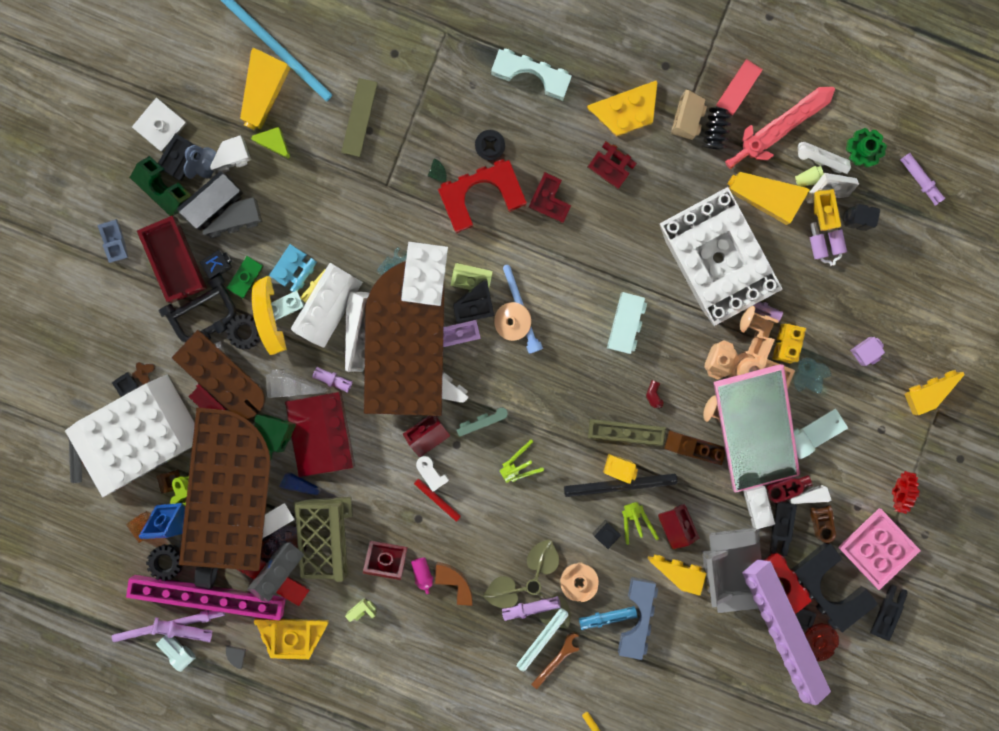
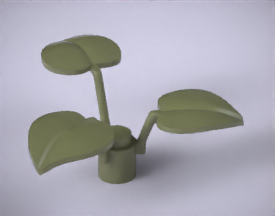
[483,540,571,628]

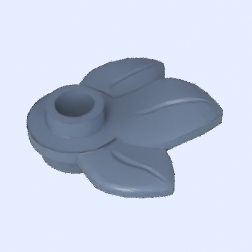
[184,145,216,179]

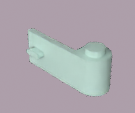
[794,408,848,459]

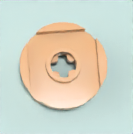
[560,562,599,602]

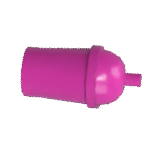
[411,557,434,594]

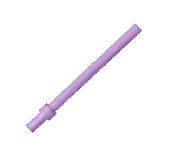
[112,610,225,642]

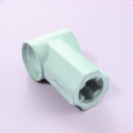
[156,635,196,672]

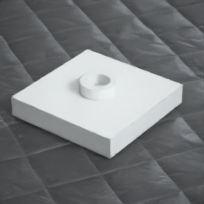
[132,98,187,152]

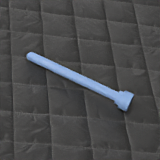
[503,265,543,354]

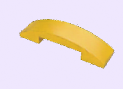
[252,276,287,355]

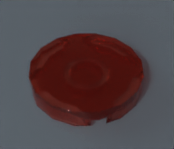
[805,623,839,662]

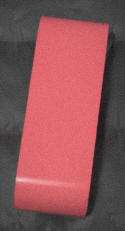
[716,59,763,116]

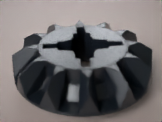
[475,130,505,161]

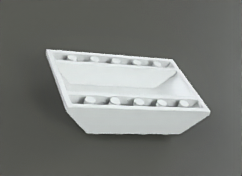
[65,374,195,497]

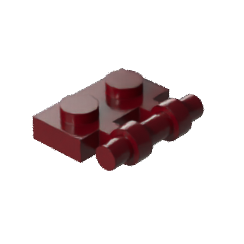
[587,141,637,190]

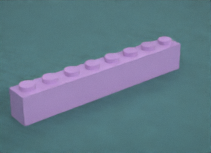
[742,560,831,705]

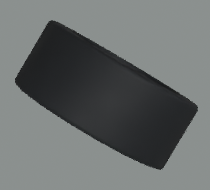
[195,566,218,589]

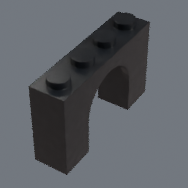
[790,542,878,633]

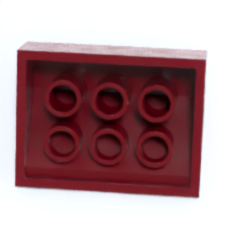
[285,391,355,477]

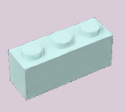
[607,292,647,354]

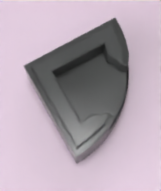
[226,646,246,669]

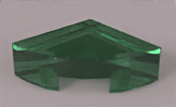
[428,158,447,183]

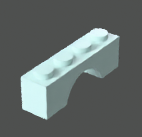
[491,49,572,101]

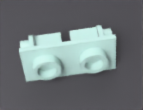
[271,291,304,321]

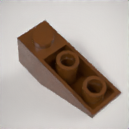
[664,430,726,465]

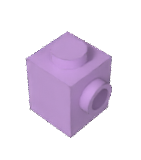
[850,337,885,366]

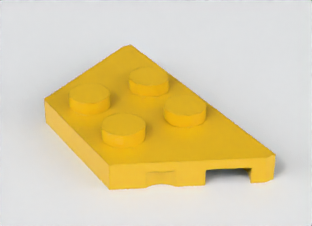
[587,81,657,137]
[254,618,329,659]

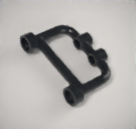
[158,275,236,343]

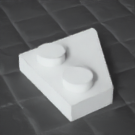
[805,173,859,203]

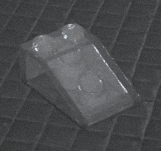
[265,369,331,398]

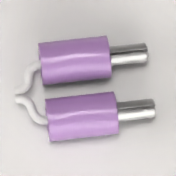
[809,222,847,266]

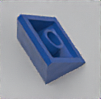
[139,503,185,539]

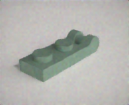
[456,407,508,437]

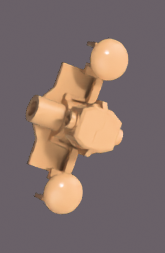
[703,306,795,427]

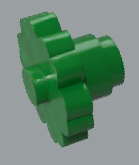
[846,128,887,168]

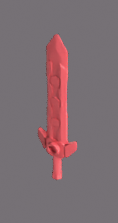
[725,87,835,169]

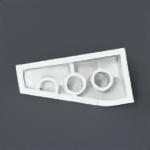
[345,291,369,372]

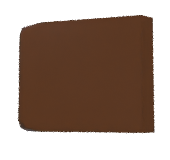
[157,470,180,494]

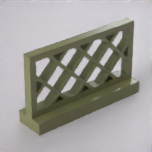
[295,502,348,581]

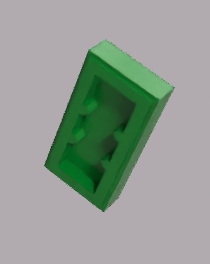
[227,256,264,298]

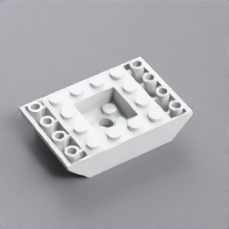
[660,187,782,326]

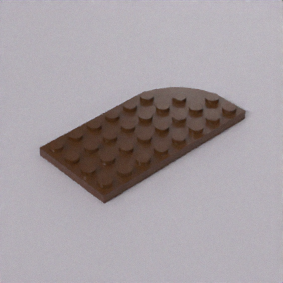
[364,261,445,416]
[179,408,270,571]

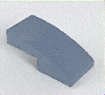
[97,219,128,263]

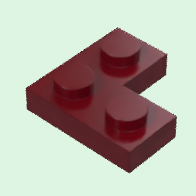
[528,172,571,223]

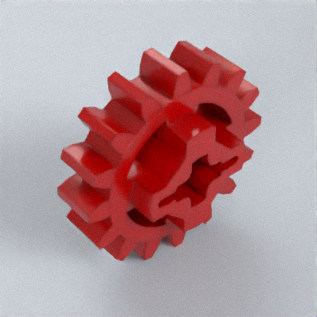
[892,471,920,514]

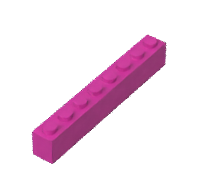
[126,575,286,621]

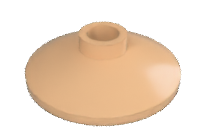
[494,302,531,341]

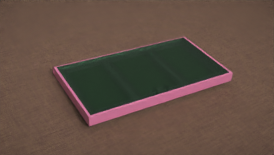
[713,364,800,492]

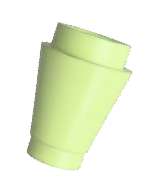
[795,166,824,187]

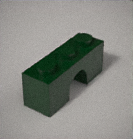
[129,156,192,216]

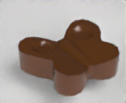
[132,362,155,385]

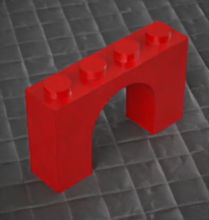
[438,159,527,233]

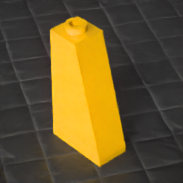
[240,48,291,130]
[727,172,809,225]

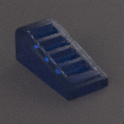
[279,472,322,495]

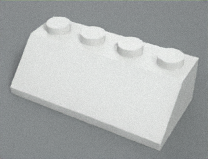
[291,263,363,348]

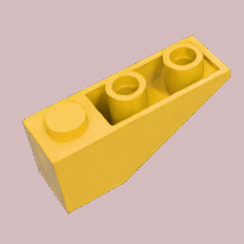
[904,370,964,415]
[603,454,638,484]
[647,554,706,595]

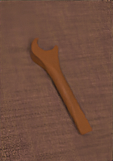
[531,633,579,689]

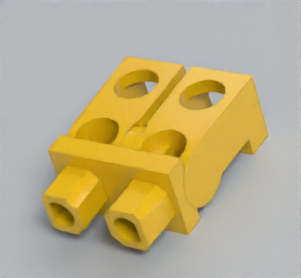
[772,324,806,364]

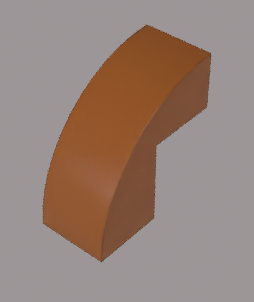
[435,562,472,606]

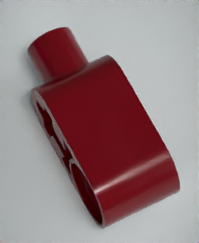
[766,475,813,503]

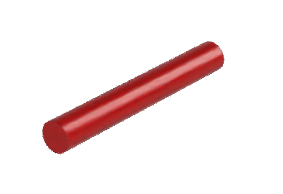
[414,478,461,522]

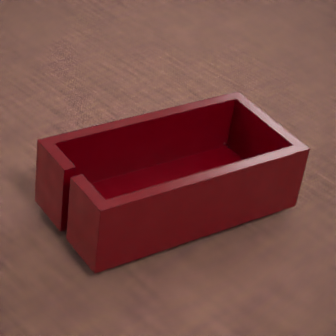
[137,216,207,303]

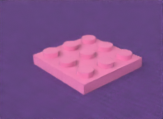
[838,508,921,590]

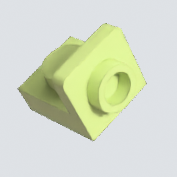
[345,598,377,622]

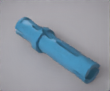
[579,606,637,630]

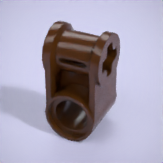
[810,504,836,543]

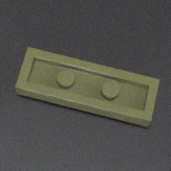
[293,497,353,521]

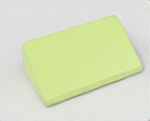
[450,263,493,290]

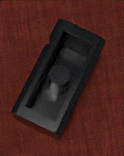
[843,204,880,231]

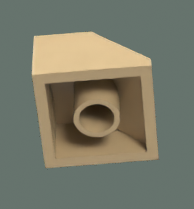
[671,90,707,140]

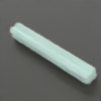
[517,608,568,672]

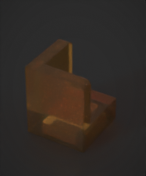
[126,511,150,543]

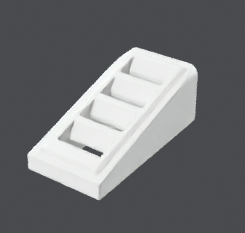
[787,485,832,504]

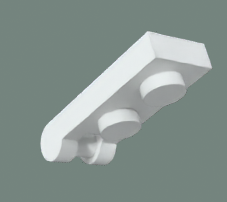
[798,142,851,174]

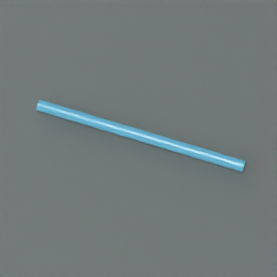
[221,0,332,102]

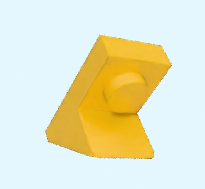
[814,189,841,231]

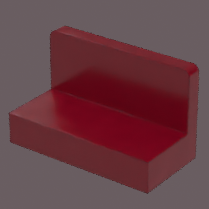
[188,383,228,411]
[403,415,450,457]
[658,503,700,549]

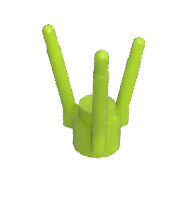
[500,440,544,483]
[622,502,659,545]

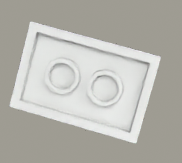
[401,242,448,306]

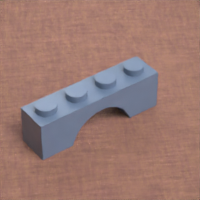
[618,577,658,660]

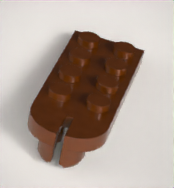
[172,330,265,419]

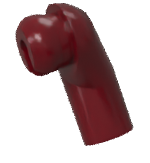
[646,380,664,409]

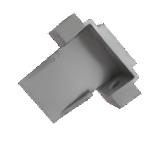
[702,528,761,613]

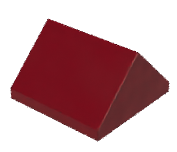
[363,540,408,580]

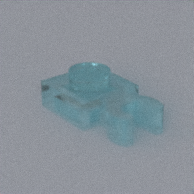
[377,247,407,275]

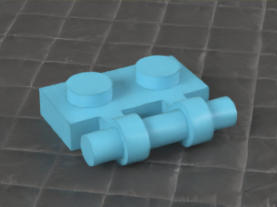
[269,244,317,292]

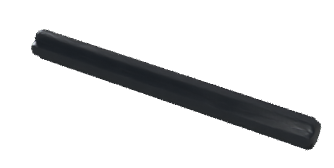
[564,473,678,497]

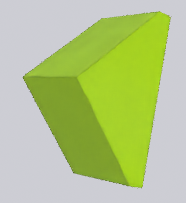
[251,127,290,159]

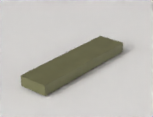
[341,78,378,158]
[588,419,666,446]

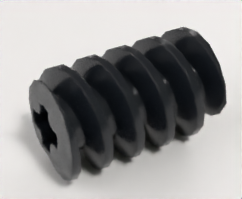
[702,107,733,150]

